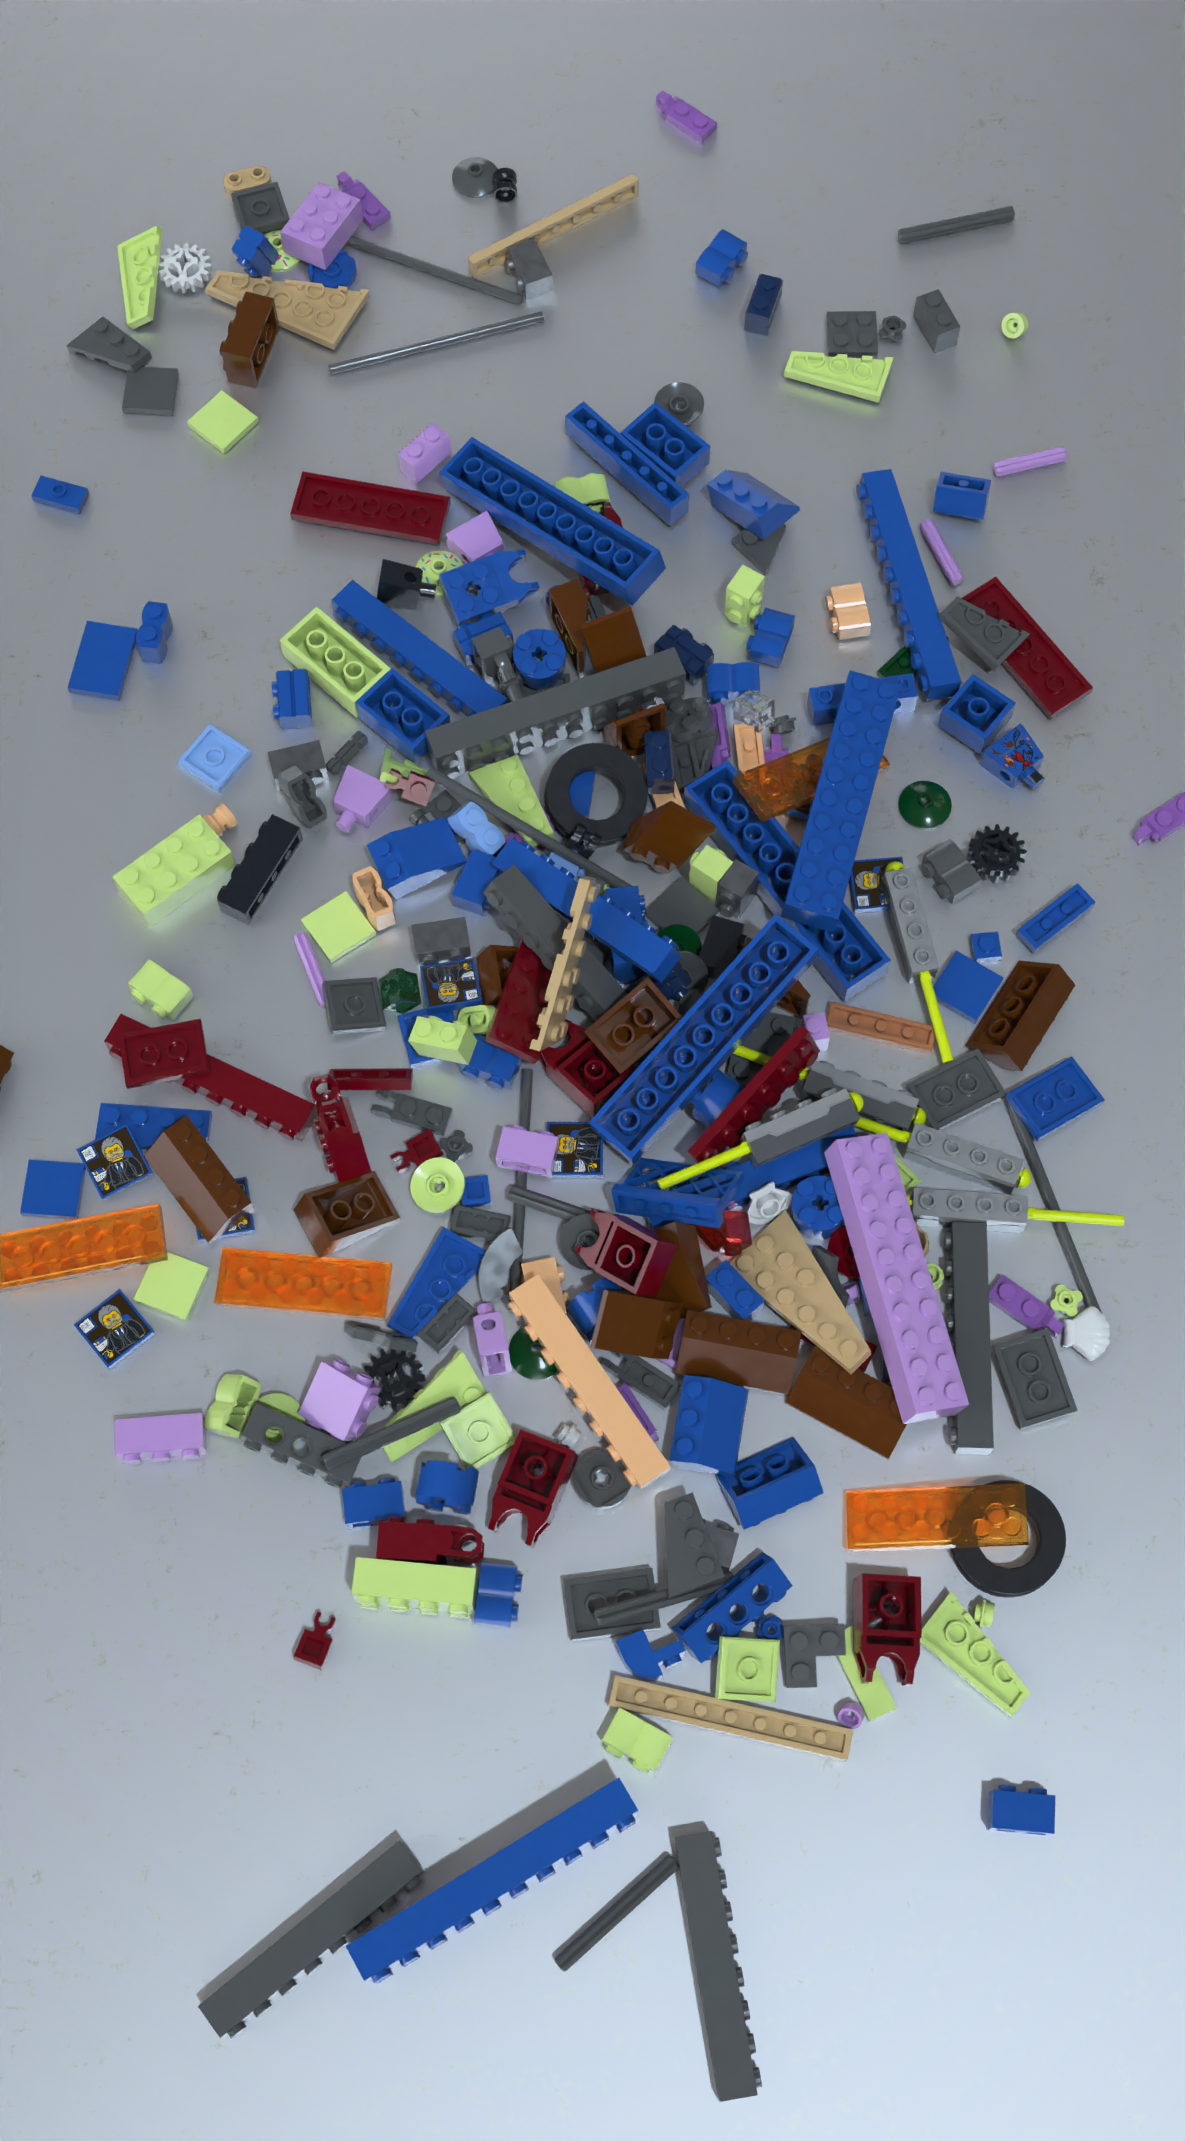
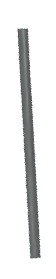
[346,236,524,305]
[328,311,544,375]
[426,767,639,890]
[508,1068,533,1312]
[1005,1100,1102,1313]

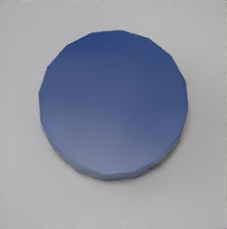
[308,249,357,289]

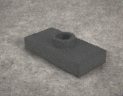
[450,1205,511,1242]
[417,1293,478,1355]

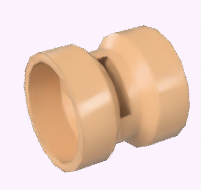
[202,803,238,838]

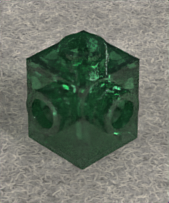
[379,968,422,1014]

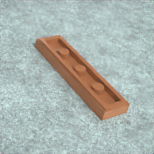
[826,1001,936,1055]

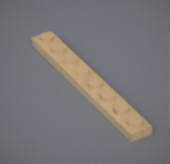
[468,173,639,279]
[608,1675,853,1762]

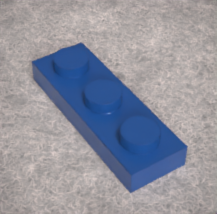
[1016,883,1096,953]

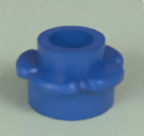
[756,1615,784,1640]

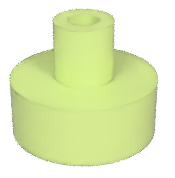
[1002,312,1028,339]

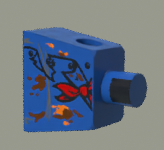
[979,723,1045,790]

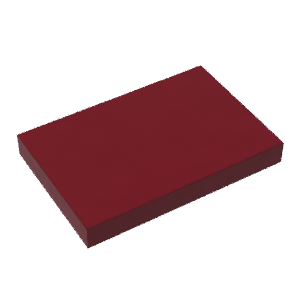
[118,1018,210,1089]

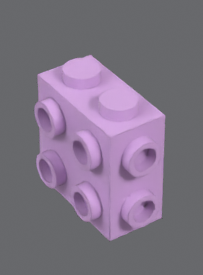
[298,1359,381,1442]

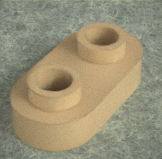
[223,166,271,196]

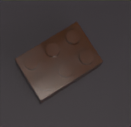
[220,292,280,389]

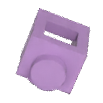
[795,1012,830,1051]

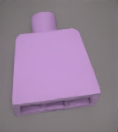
[446,511,504,565]
[333,765,394,833]
[473,1303,512,1378]

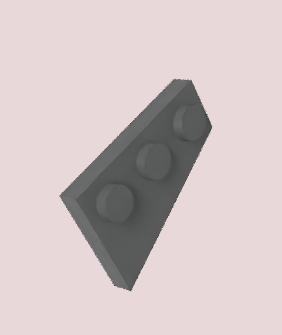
[66,317,152,373]

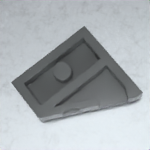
[731,524,786,575]
[672,726,719,793]

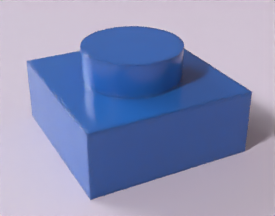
[970,932,1002,963]
[462,1175,491,1208]

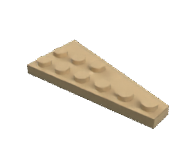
[206,270,370,350]
[529,876,599,1051]
[730,1210,871,1374]

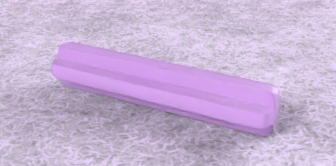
[993,446,1067,477]
[920,519,964,586]
[293,932,326,1006]

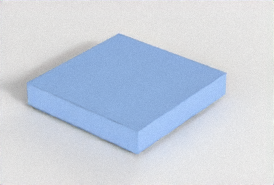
[177,724,252,793]

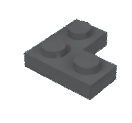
[784,1624,846,1688]

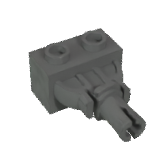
[472,627,526,702]

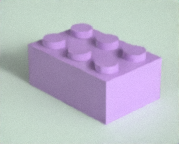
[280,182,363,270]

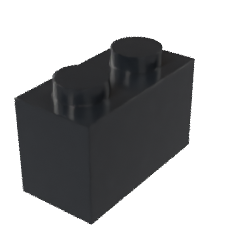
[699,915,747,979]

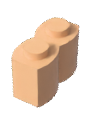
[825,582,871,640]
[352,866,396,931]

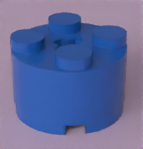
[513,629,566,689]
[691,1070,745,1128]
[790,1176,844,1240]
[567,1278,623,1343]
[415,1460,479,1515]

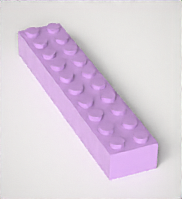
[824,1133,969,1424]

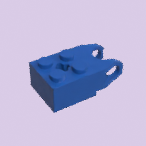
[439,549,540,627]

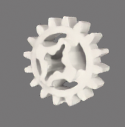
[159,243,212,294]

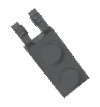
[371,1090,453,1136]
[599,1351,681,1410]

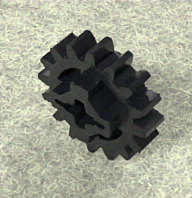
[967,824,1027,882]
[364,1349,426,1411]

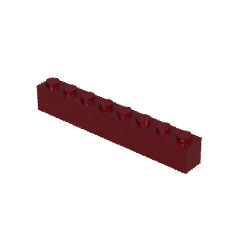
[104,1014,317,1142]

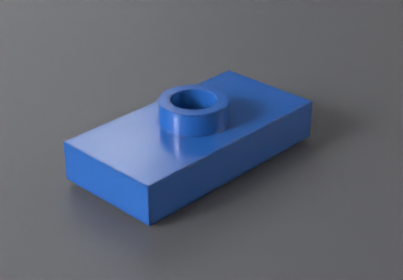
[31,475,89,514]

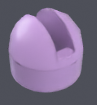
[842,1281,861,1305]
[838,1701,864,1729]

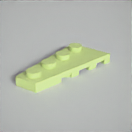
[784,351,894,403]

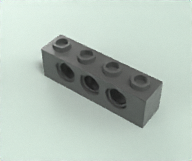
[239,1403,361,1488]

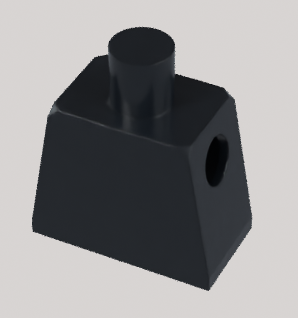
[377,559,436,610]

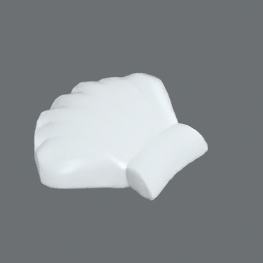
[745,1181,793,1225]
[1062,1306,1111,1361]

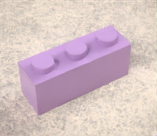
[114,1413,207,1464]

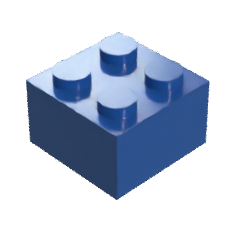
[938,674,1016,755]

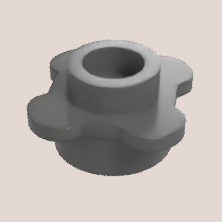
[879,316,906,342]
[769,715,796,736]
[440,1130,473,1162]

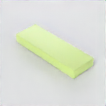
[837,1626,897,1722]

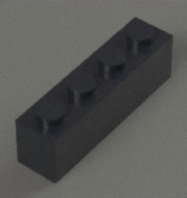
[217,814,303,925]

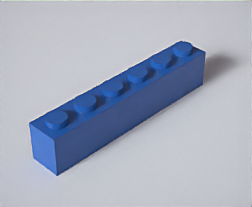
[565,401,689,526]

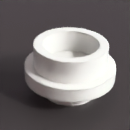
[555,1422,581,1449]

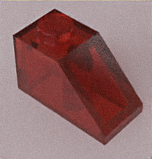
[687,1210,752,1257]

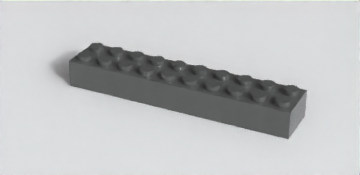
[425,647,686,779]

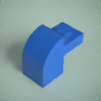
[616,1629,686,1681]

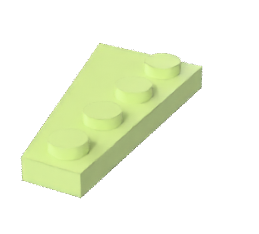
[117,226,163,329]
[468,754,555,847]
[382,1349,487,1462]
[920,1591,1030,1718]

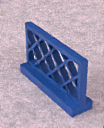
[611,1158,745,1228]

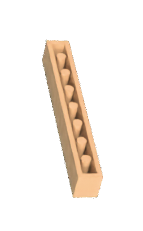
[508,1274,671,1490]

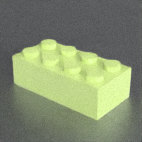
[280,607,391,718]
[112,814,236,928]
[351,1557,479,1618]

